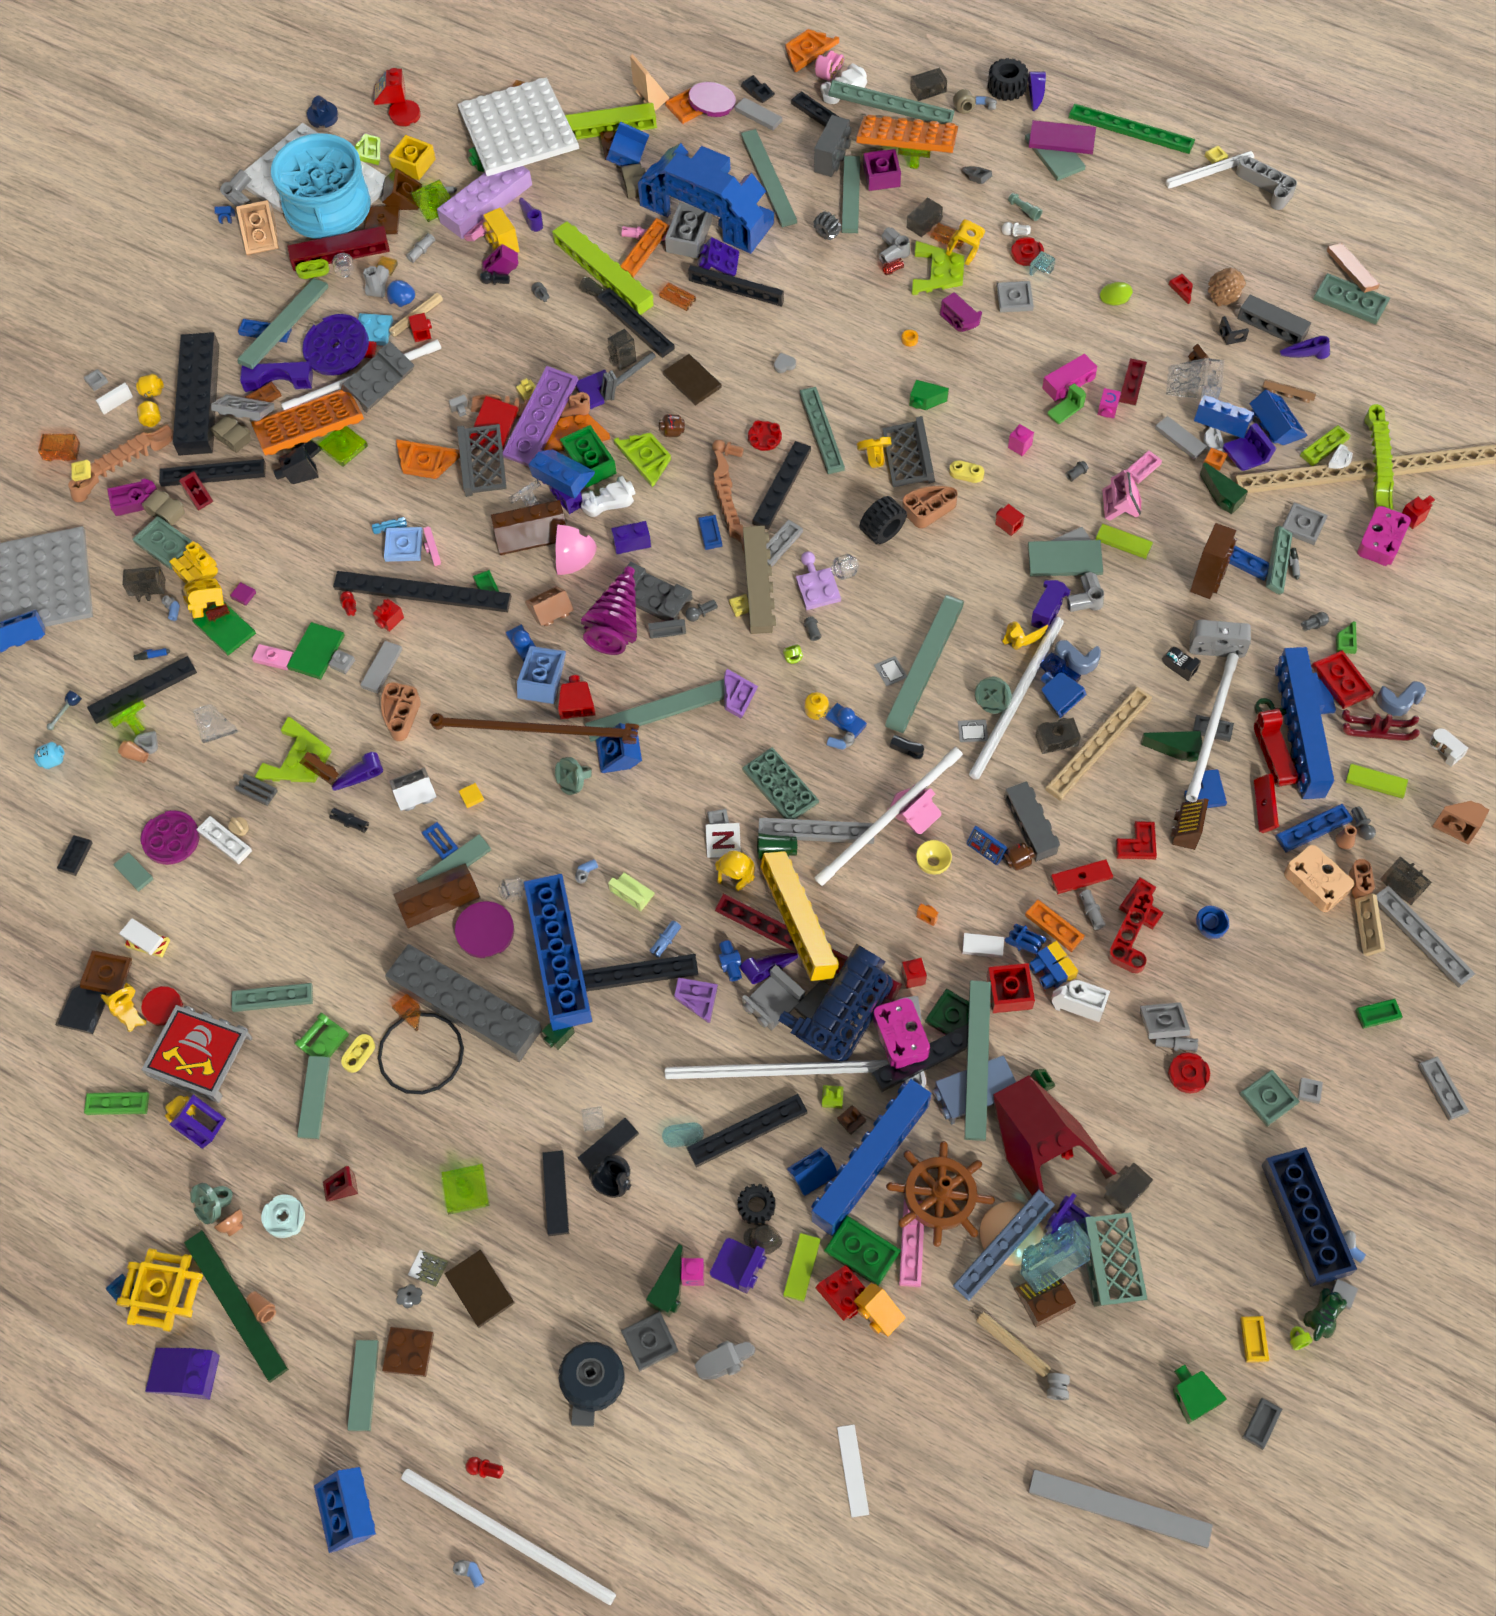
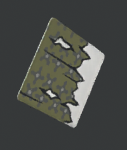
[408,1250,448,1287]

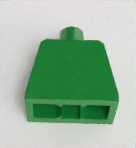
[1173,1365,1227,1424]

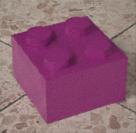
[863,149,901,191]

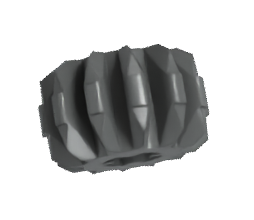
[813,211,841,240]

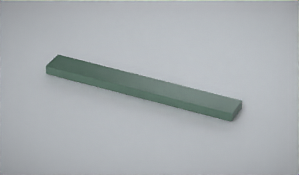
[828,80,955,124]
[741,129,797,227]
[237,278,328,369]
[585,679,724,742]
[964,980,991,1141]

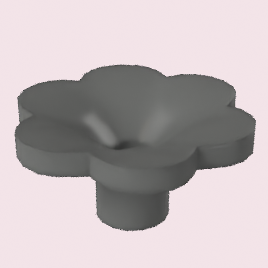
[396,1284,423,1308]

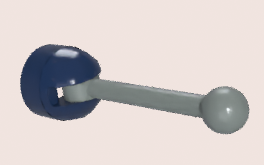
[47,690,82,730]

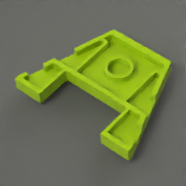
[912,241,965,295]
[255,717,332,783]

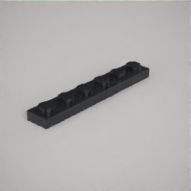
[688,265,784,307]
[597,287,675,358]
[752,441,811,530]
[159,459,266,487]
[87,656,197,724]
[582,954,699,992]
[871,1024,968,1092]
[687,1094,808,1168]

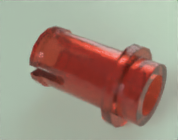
[882,258,904,275]
[205,603,230,622]

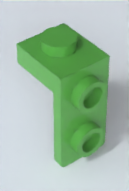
[1047,383,1086,424]

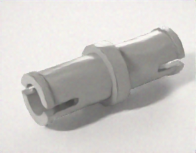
[406,233,435,263]
[1079,890,1106,930]
[1155,1037,1198,1052]

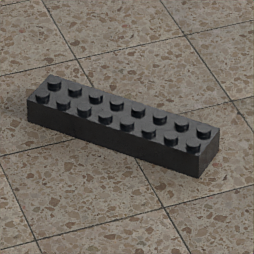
[173,332,220,456]

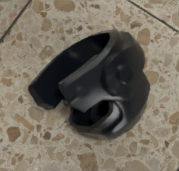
[588,1155,632,1198]

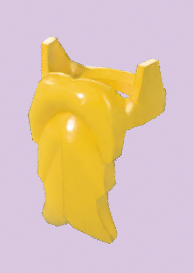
[1002,621,1048,650]
[101,983,146,1032]

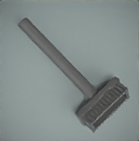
[601,352,656,401]

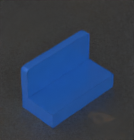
[1313,673,1336,714]
[787,1147,837,1196]

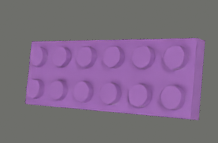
[503,366,578,467]

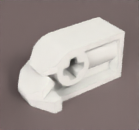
[1051,980,1110,1022]

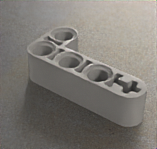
[1236,156,1297,210]

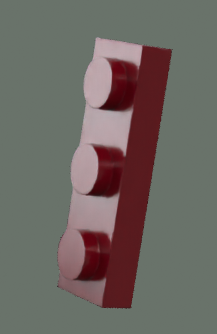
[1119,358,1147,406]

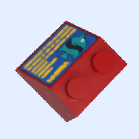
[374,68,405,105]

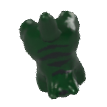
[1303,1288,1347,1341]

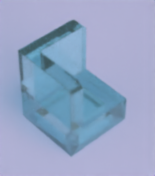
[1029,251,1056,276]

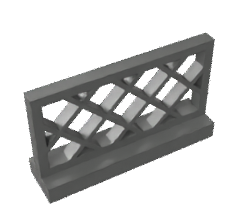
[882,416,935,488]
[457,424,507,497]

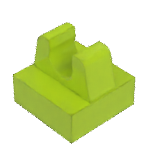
[822,1085,844,1109]

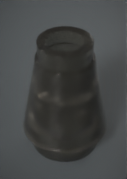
[579,277,605,297]

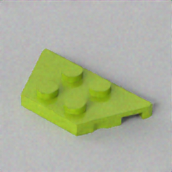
[613,433,671,487]

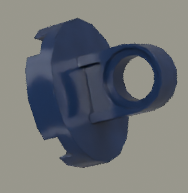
[307,95,338,128]

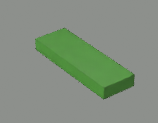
[84,1092,149,1115]

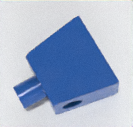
[1041,672,1087,718]

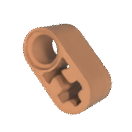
[1349,859,1375,899]

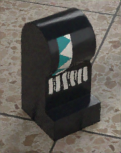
[1162,647,1201,682]

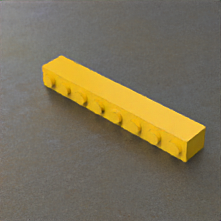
[760,851,838,981]

